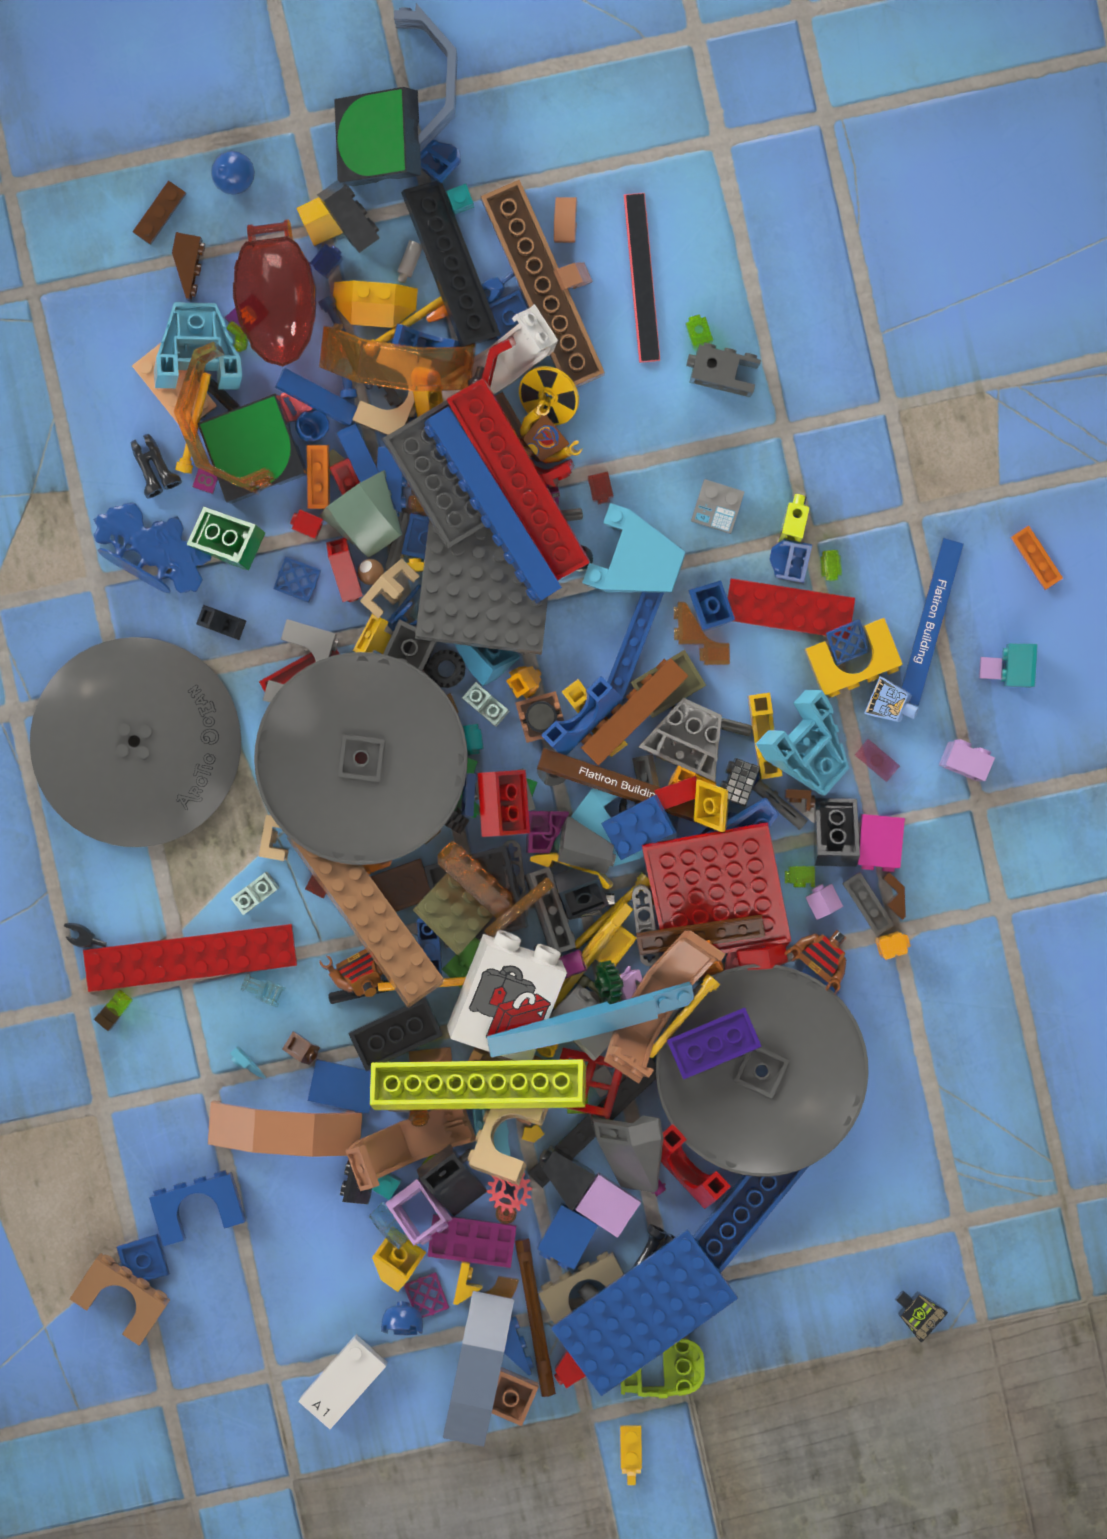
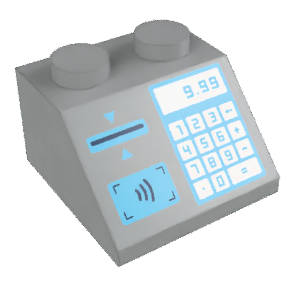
[691,479,744,534]

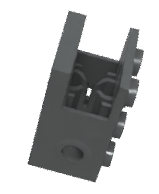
[686,343,761,397]

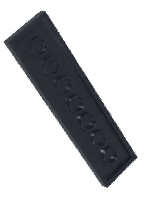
[401,181,501,348]

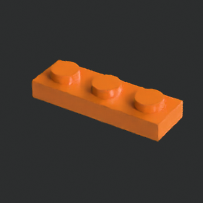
[307,445,330,509]
[1010,526,1063,590]

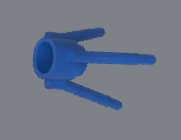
[387,584,421,632]

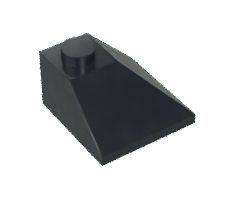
[553,868,609,920]

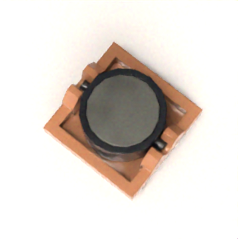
[515,691,564,743]

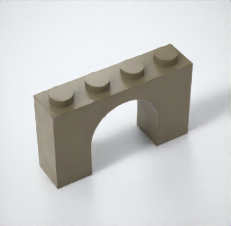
[538,1251,624,1324]

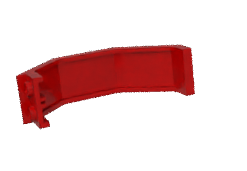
[482,336,575,487]

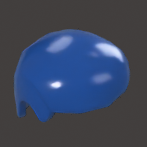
[295,410,330,443]

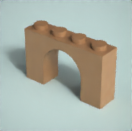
[70,1253,170,1346]

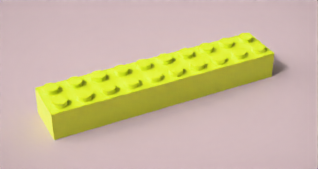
[370,1060,586,1110]

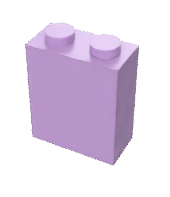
[575,1172,641,1238]

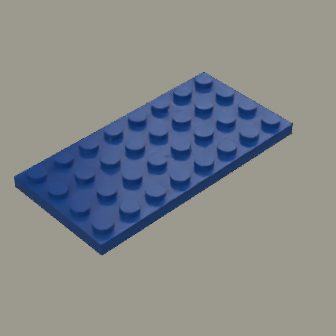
[551,1229,738,1396]

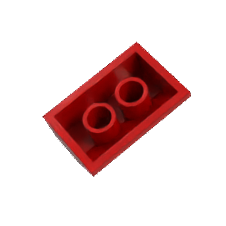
[477,770,530,837]

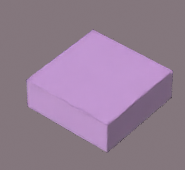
[979,657,1002,680]

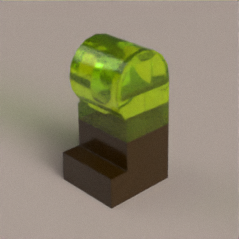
[93,990,133,1031]

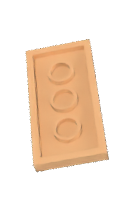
[132,343,218,432]

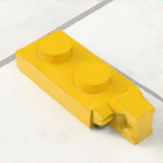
[620,1425,642,1485]

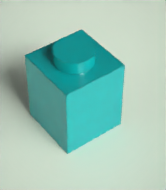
[446,184,474,215]
[372,1173,402,1200]

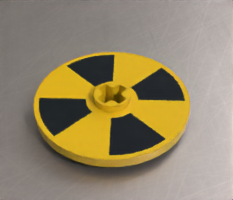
[519,366,579,425]

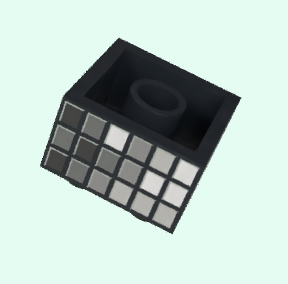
[720,758,760,807]

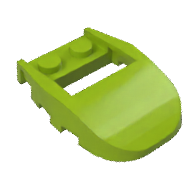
[621,1338,705,1399]

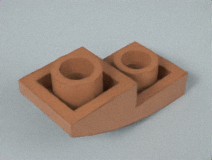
[554,197,578,243]

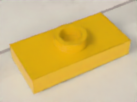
[595,926,637,967]

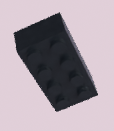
[348,996,443,1071]

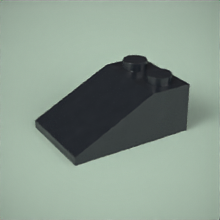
[814,798,860,867]

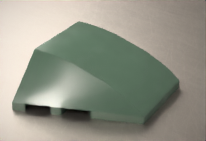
[320,470,402,558]

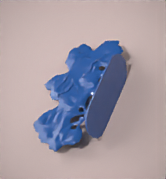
[93,502,211,593]

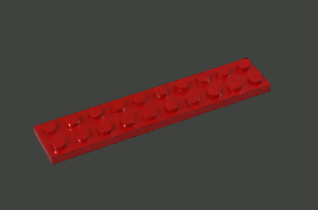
[446,377,590,581]
[83,924,297,992]

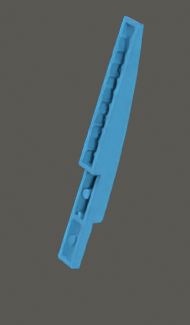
[487,982,694,1057]

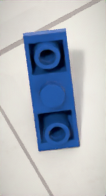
[417,919,442,976]

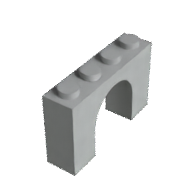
[263,619,339,702]

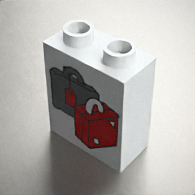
[447,930,567,1061]

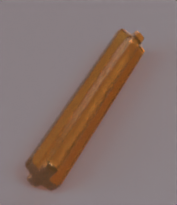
[485,878,554,937]

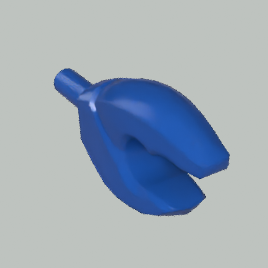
[482,272,515,304]

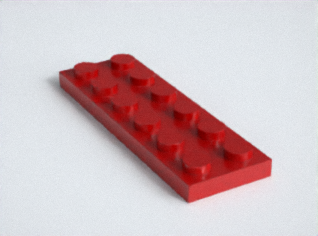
[727,578,855,639]

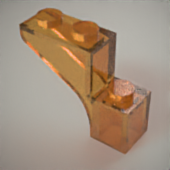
[673,602,730,665]

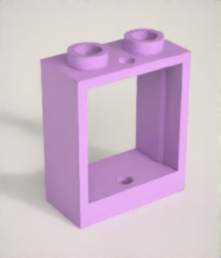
[385,1178,452,1245]

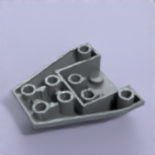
[590,1114,664,1193]

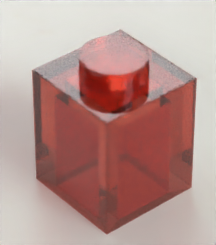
[587,471,614,505]

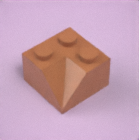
[492,1367,539,1426]

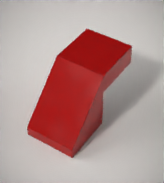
[736,943,788,970]

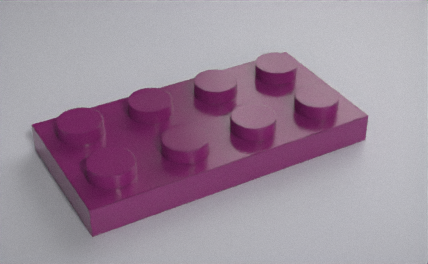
[427,1214,517,1268]

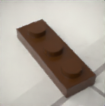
[133,180,187,245]

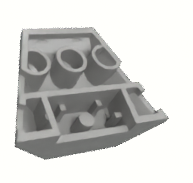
[638,698,722,782]

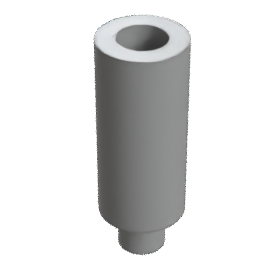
[397,240,423,284]

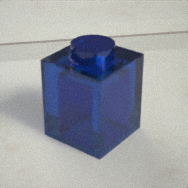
[310,243,343,280]

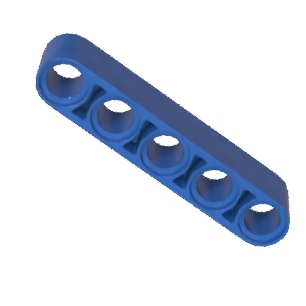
[336,423,399,517]

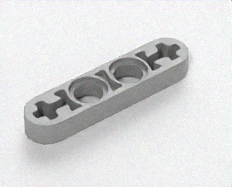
[632,884,659,966]

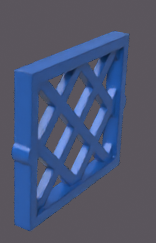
[273,557,321,603]
[826,619,870,666]

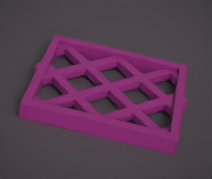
[404,1272,449,1318]

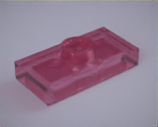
[854,739,900,782]

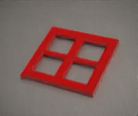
[559,1048,623,1119]

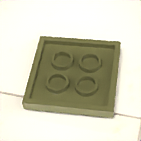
[413,868,496,955]

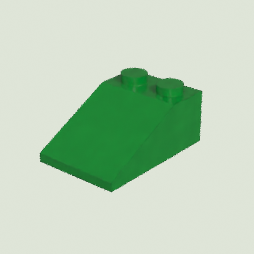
[187,507,266,571]

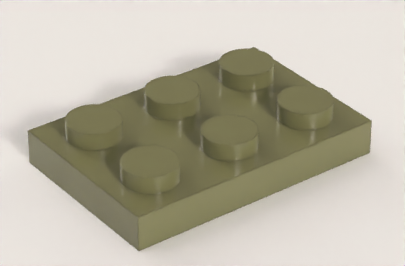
[630,649,706,718]

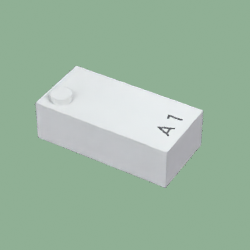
[298,1334,387,1429]

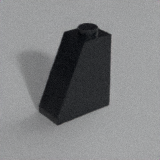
[539,1145,595,1211]

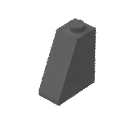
[558,816,616,874]

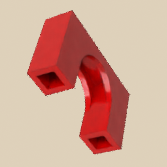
[661,1124,731,1209]

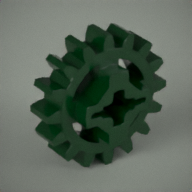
[594,960,624,1005]

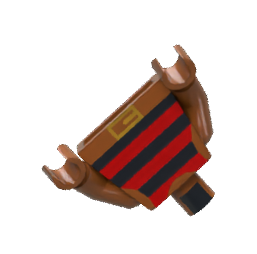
[785,930,847,995]
[320,948,383,997]

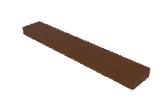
[636,915,765,955]

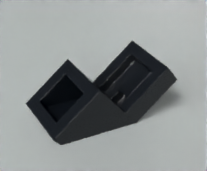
[196,605,246,640]

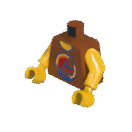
[519,400,583,463]

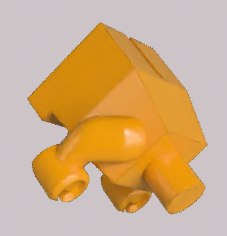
[506,666,541,699]

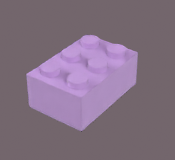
[939,739,995,781]

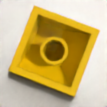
[694,780,728,832]
[372,1228,426,1292]

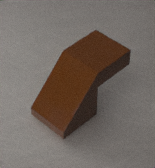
[882,872,906,920]

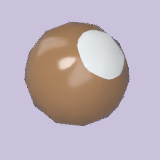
[357,559,384,585]

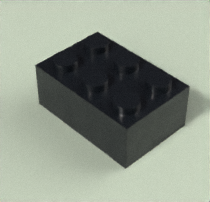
[317,180,380,253]

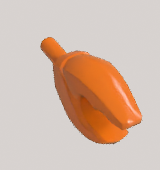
[426,305,448,323]

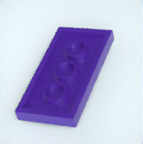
[667,1007,762,1080]

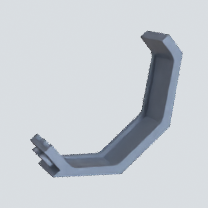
[394,3,458,152]
[443,1291,514,1447]

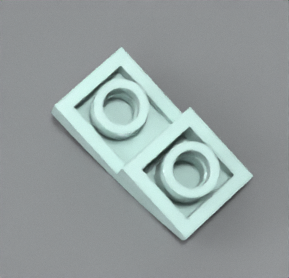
[462,682,510,727]
[231,872,279,915]

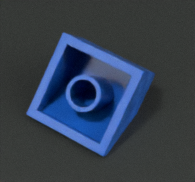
[688,580,735,631]

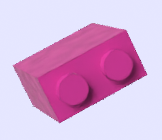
[858,814,905,872]

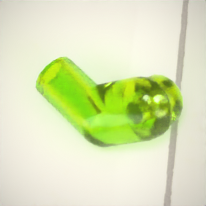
[226,321,248,352]

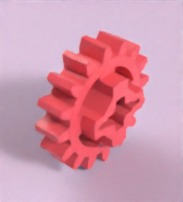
[487,1173,532,1213]

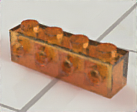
[437,841,513,919]

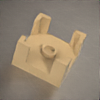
[360,559,420,618]
[259,814,289,861]

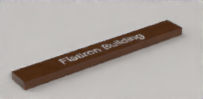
[537,748,697,823]

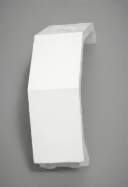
[440,304,558,402]

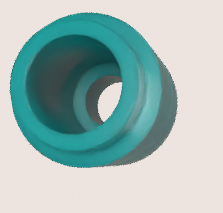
[462,724,484,755]

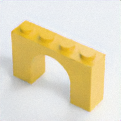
[804,618,903,698]

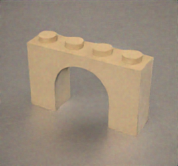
[353,342,434,436]
[468,1108,549,1185]

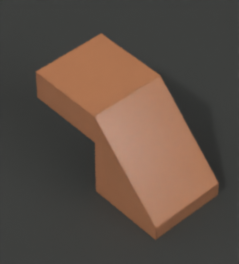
[554,263,593,291]

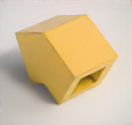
[522,1124,545,1143]

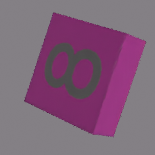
[192,467,218,494]

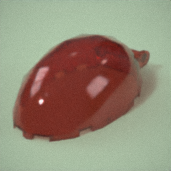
[233,219,317,367]

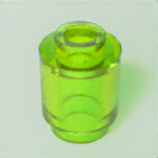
[820,550,842,581]

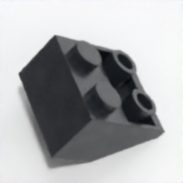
[340,1160,372,1204]

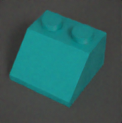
[1001,643,1037,688]

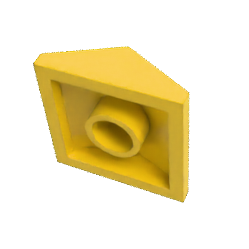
[296,198,343,246]

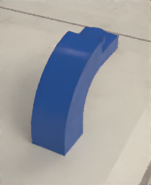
[392,324,469,366]

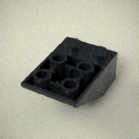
[416,1145,487,1216]

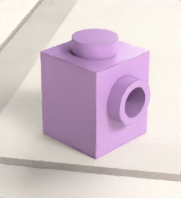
[805,884,843,919]

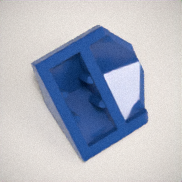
[420,140,461,182]
[769,539,812,583]

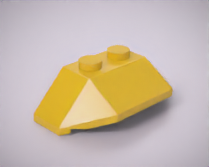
[333,280,418,328]

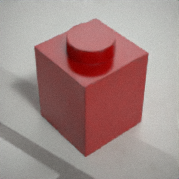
[290,510,324,540]

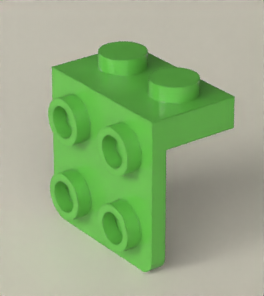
[442,938,480,989]

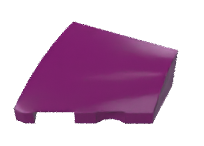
[526,811,569,853]

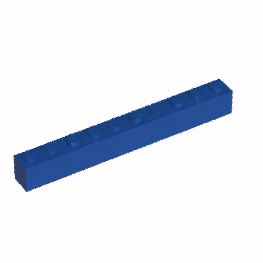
[424,406,562,604]

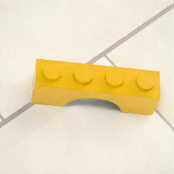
[747,692,783,779]

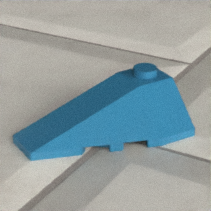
[455,644,520,686]

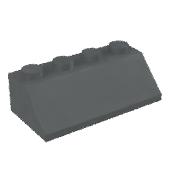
[383,620,437,672]

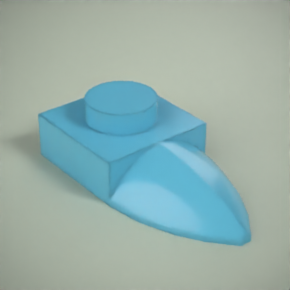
[230,1046,266,1079]

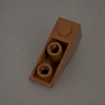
[172,232,205,302]

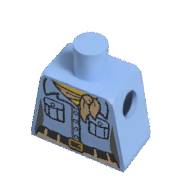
[864,677,919,722]

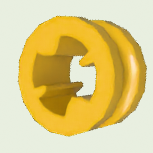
[537,1044,558,1058]

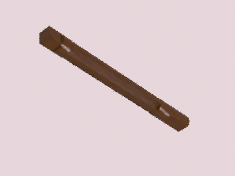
[515,1238,556,1397]

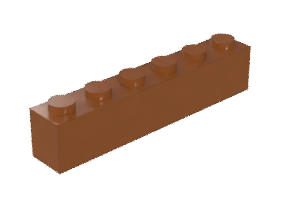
[581,658,688,766]

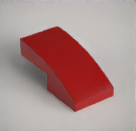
[654,775,697,810]

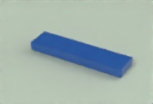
[275,368,357,426]

